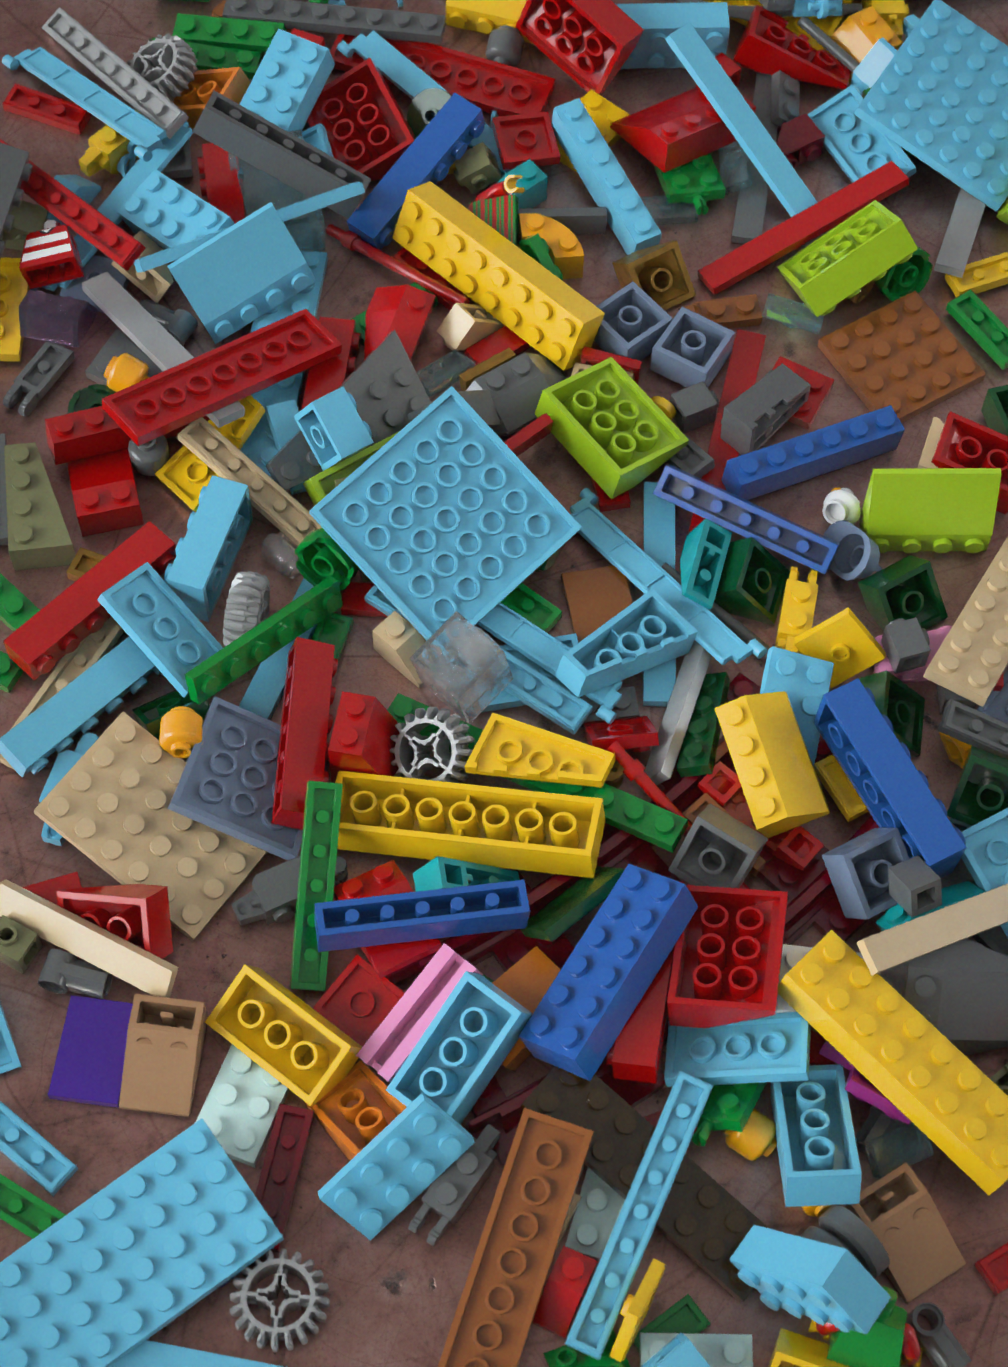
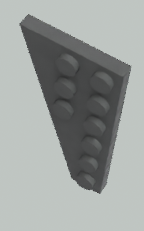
[266,330,431,491]

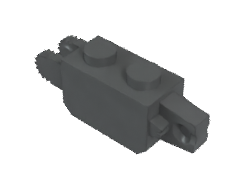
[232,855,348,926]
[408,1124,501,1246]

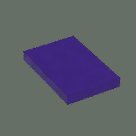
[48,995,133,1108]

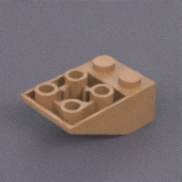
[119,994,209,1117]
[844,1162,966,1304]

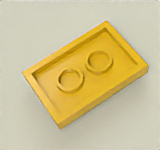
[555,90,630,172]

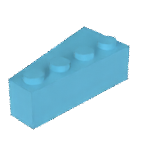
[555,589,698,698]

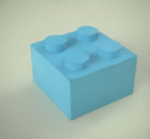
[293,386,374,471]

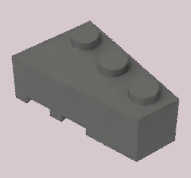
[720,363,811,455]

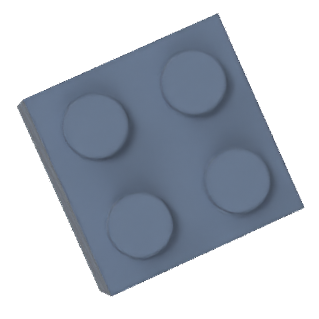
[594,281,673,361]
[650,307,735,388]
[822,828,909,919]

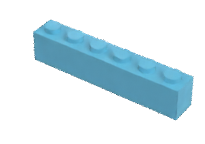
[551,98,662,255]
[0,637,161,777]

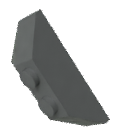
[466,352,566,436]

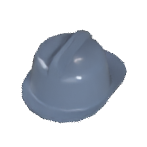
[823,520,882,581]

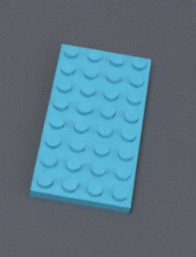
[0,1118,284,1367]

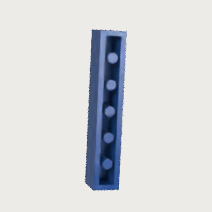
[346,93,485,250]
[721,405,905,500]
[653,465,841,574]
[314,880,530,952]

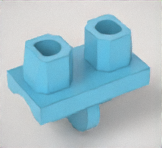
[791,0,843,19]

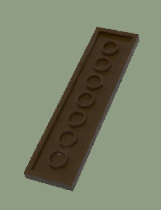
[520,1066,770,1303]

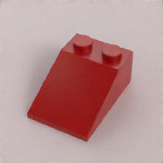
[931,411,1008,515]
[67,448,144,537]
[334,860,442,978]
[56,884,173,959]

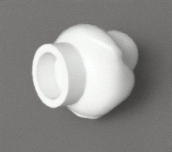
[823,487,861,524]

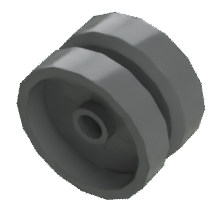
[799,1205,890,1279]

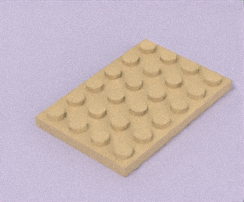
[34,712,268,942]

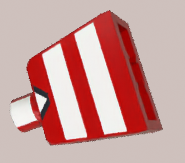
[19,220,84,289]

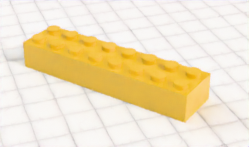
[392,181,605,371]
[335,771,606,878]
[778,930,1008,1196]

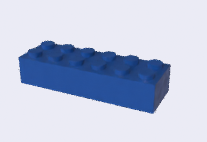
[813,678,967,878]
[519,864,699,1081]

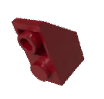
[777,113,825,168]

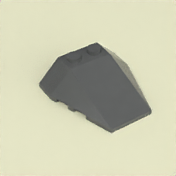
[902,939,1008,1056]

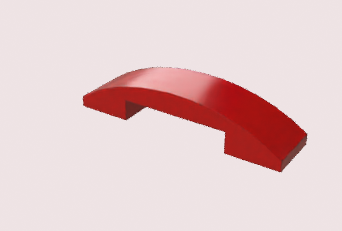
[698,761,824,871]

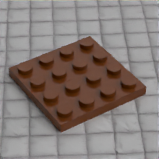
[817,291,986,423]

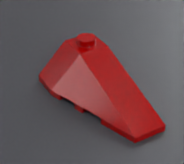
[733,5,851,89]
[364,284,436,361]

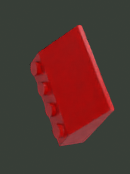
[515,0,644,96]
[307,58,416,182]
[610,87,756,173]
[667,885,788,1028]

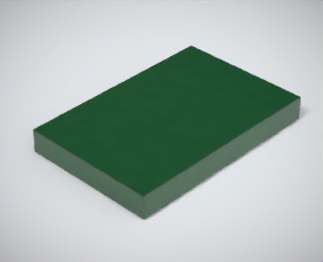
[520,866,624,941]

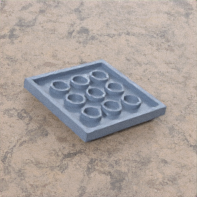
[168,696,330,861]

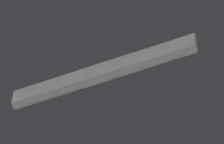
[42,7,189,139]
[82,272,245,428]

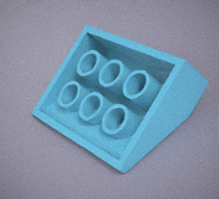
[167,202,317,344]

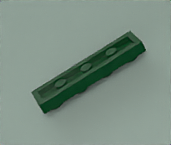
[677,672,730,778]

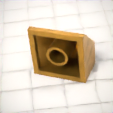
[612,240,696,311]

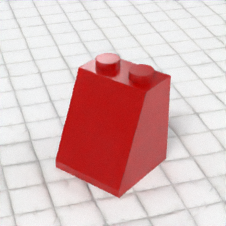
[328,691,400,783]

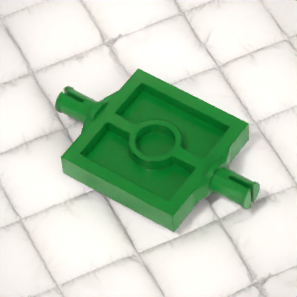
[654,153,726,215]
[691,1082,767,1146]

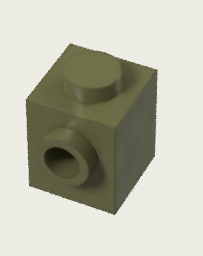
[454,142,502,194]
[0,915,43,974]

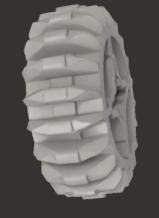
[127,33,198,102]
[222,571,271,647]
[389,706,475,783]
[229,1248,330,1352]

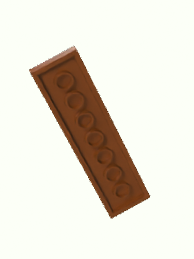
[438,1108,594,1367]

